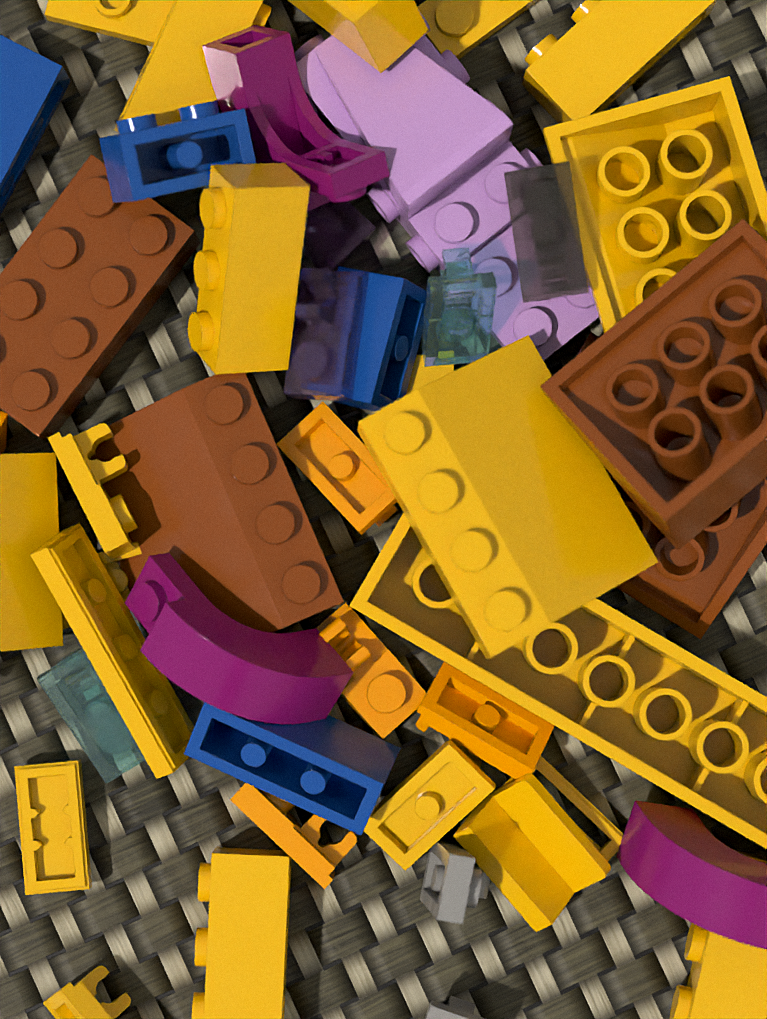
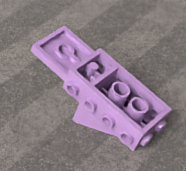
[294,12,599,362]

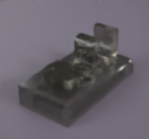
[504,162,589,303]

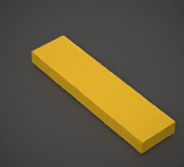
[30,523,194,779]

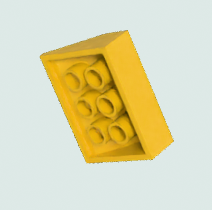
[543,76,767,333]
[358,335,658,659]

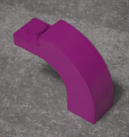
[202,25,390,211]
[125,553,354,724]
[616,800,767,950]

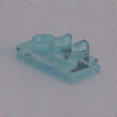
[421,248,497,367]
[37,649,145,784]

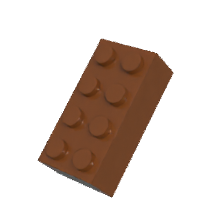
[0,154,200,443]

